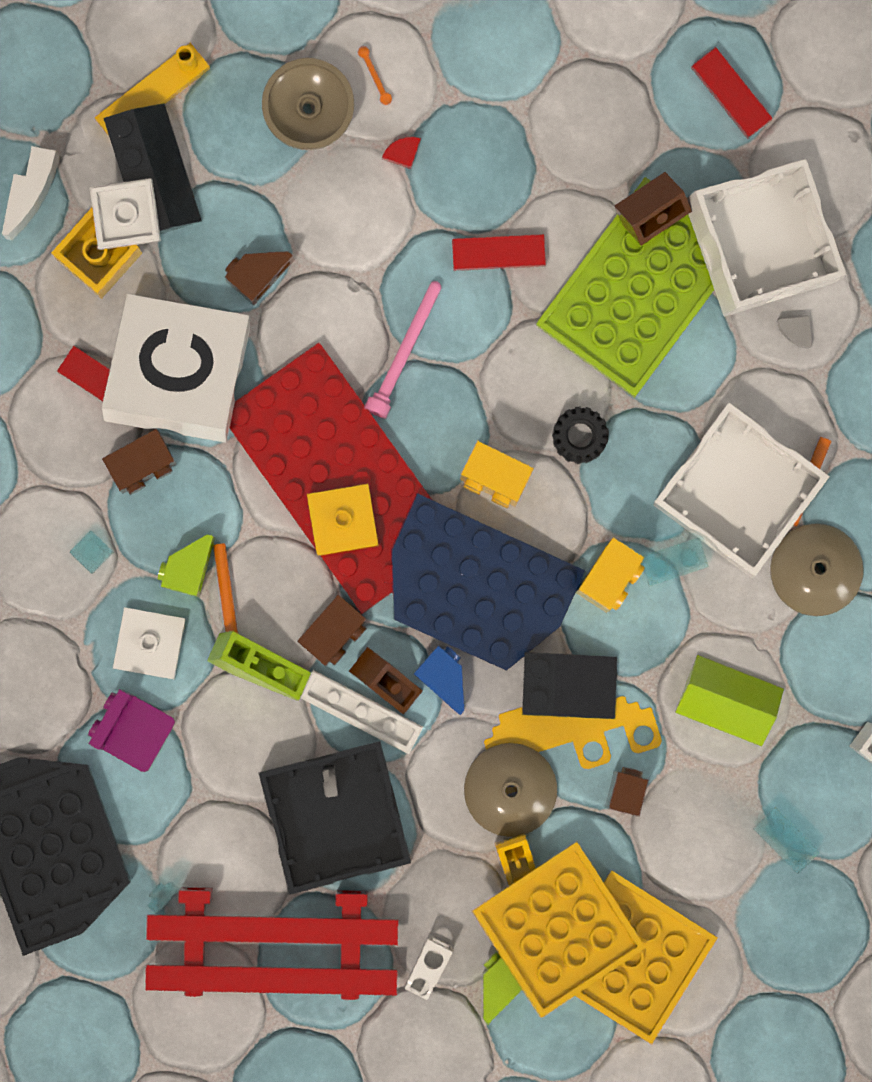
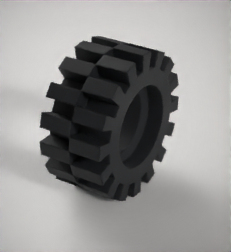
[552,406,609,464]

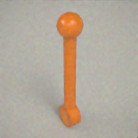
[358,46,392,106]

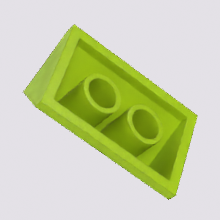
[675,655,784,747]

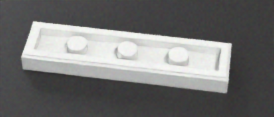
[300,670,423,754]

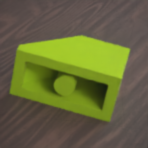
[158,534,215,597]
[483,952,522,1024]

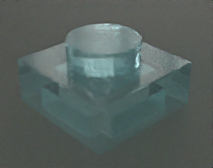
[69,530,114,574]
[147,881,180,914]

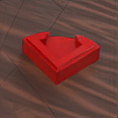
[382,137,421,169]

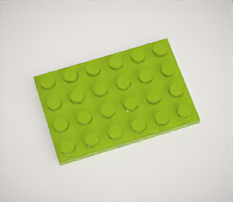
[535,177,714,398]

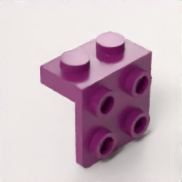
[88,689,175,772]

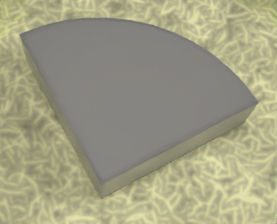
[777,316,812,348]
[322,764,339,797]

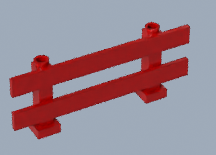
[145,887,398,1000]

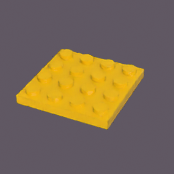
[472,842,646,1018]
[575,870,718,1045]

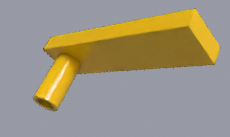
[94,42,210,136]

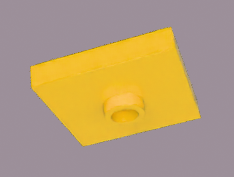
[307,484,379,556]

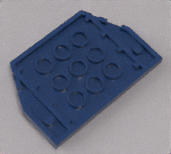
[391,493,585,671]

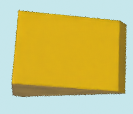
[494,834,536,886]

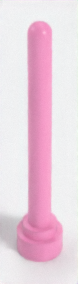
[364,281,441,419]

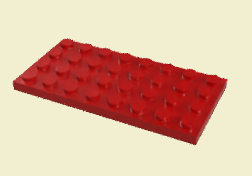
[229,342,432,614]

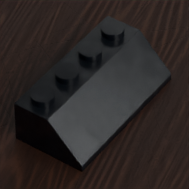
[103,103,202,234]

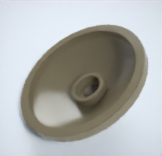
[262,58,354,150]
[770,524,863,616]
[464,743,557,837]

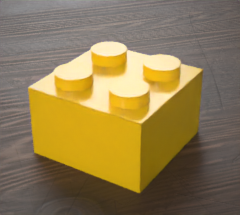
[51,207,142,299]
[460,441,534,509]
[576,537,645,613]

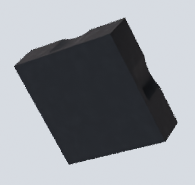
[259,741,411,895]

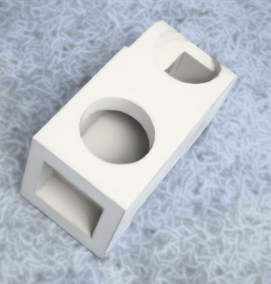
[404,934,454,1000]

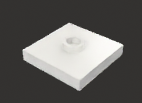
[90,178,161,250]
[113,607,186,680]

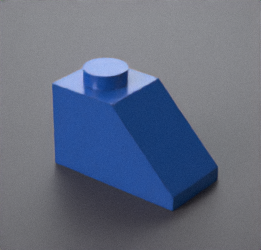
[414,646,464,715]

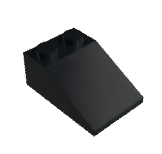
[522,652,617,719]

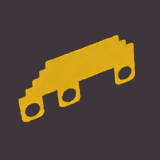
[484,696,662,795]

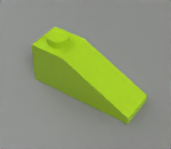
[207,631,311,701]

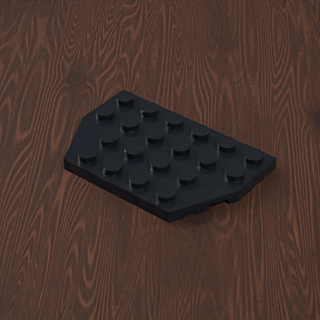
[0,757,131,956]

